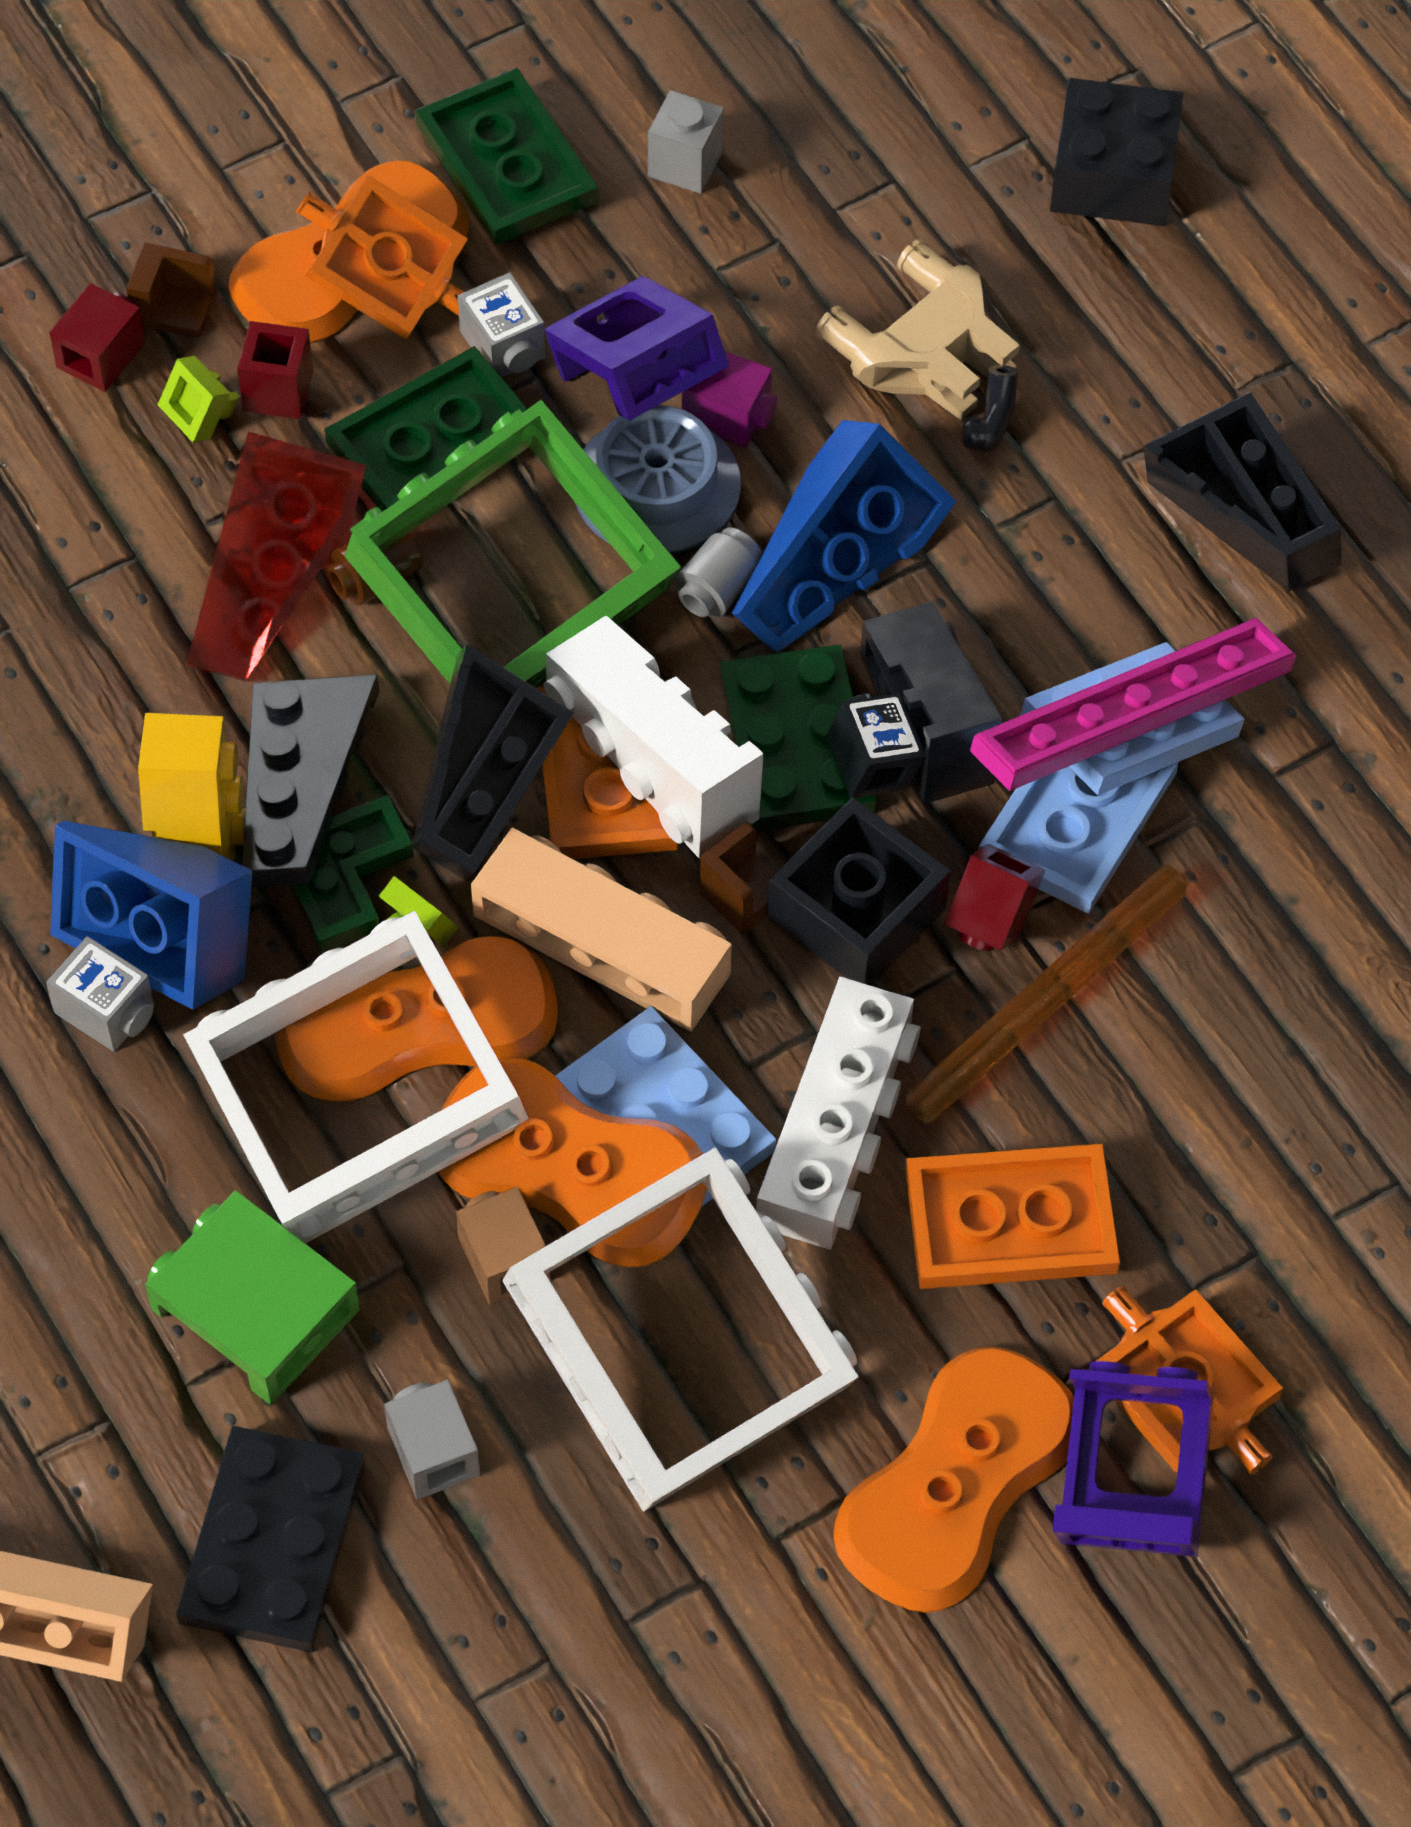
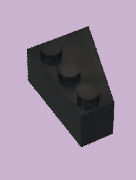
[1144,392,1342,591]
[860,601,1002,804]
[412,644,574,880]

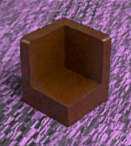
[126,242,217,337]
[700,821,776,935]

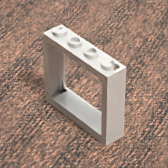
[183,911,529,1244]
[502,1147,859,1512]

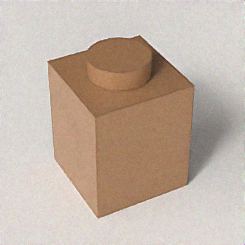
[456,1187,551,1306]

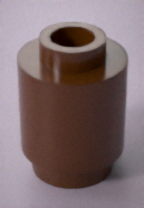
[327,532,423,606]

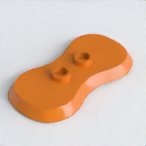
[228,160,470,343]
[274,936,558,1102]
[438,1057,707,1267]
[833,1346,1074,1613]

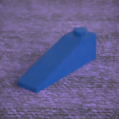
[732,420,957,653]

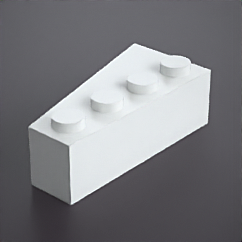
[544,616,763,859]

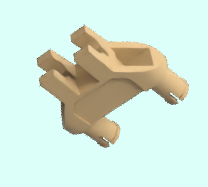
[815,239,1020,420]

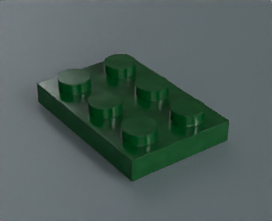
[415,67,598,246]
[324,346,527,512]
[719,644,876,831]

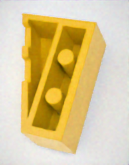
[138,713,246,861]

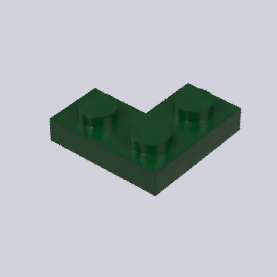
[289,795,414,953]

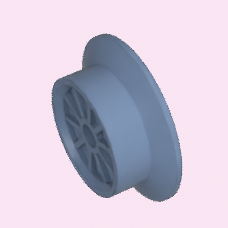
[575,405,741,555]

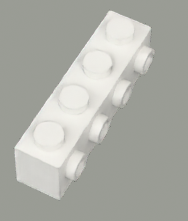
[756,977,921,1250]

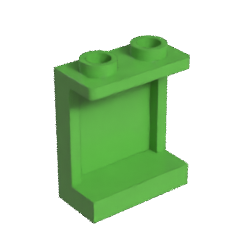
[145,1190,360,1405]

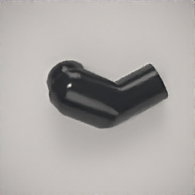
[962,365,1018,453]

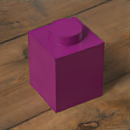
[682,351,778,448]

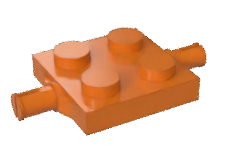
[295,175,468,340]
[1096,1286,1283,1475]

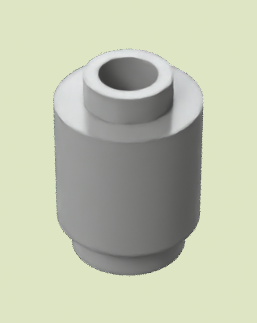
[675,527,762,618]

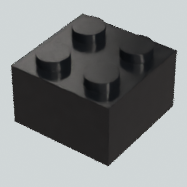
[1050,77,1184,227]
[767,797,951,986]

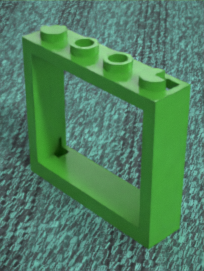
[344,400,681,687]

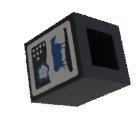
[826,693,926,798]

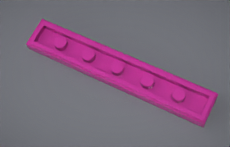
[970,617,1296,791]

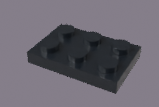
[176,1425,365,1653]

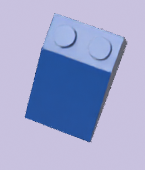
[50,821,252,1010]

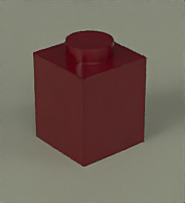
[49,283,145,392]
[237,321,314,420]
[944,844,1046,951]

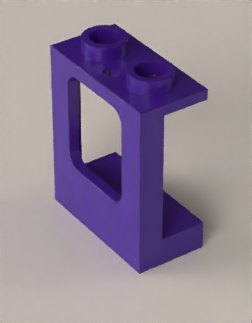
[544,276,729,421]
[1052,1361,1214,1557]

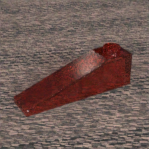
[186,431,366,682]

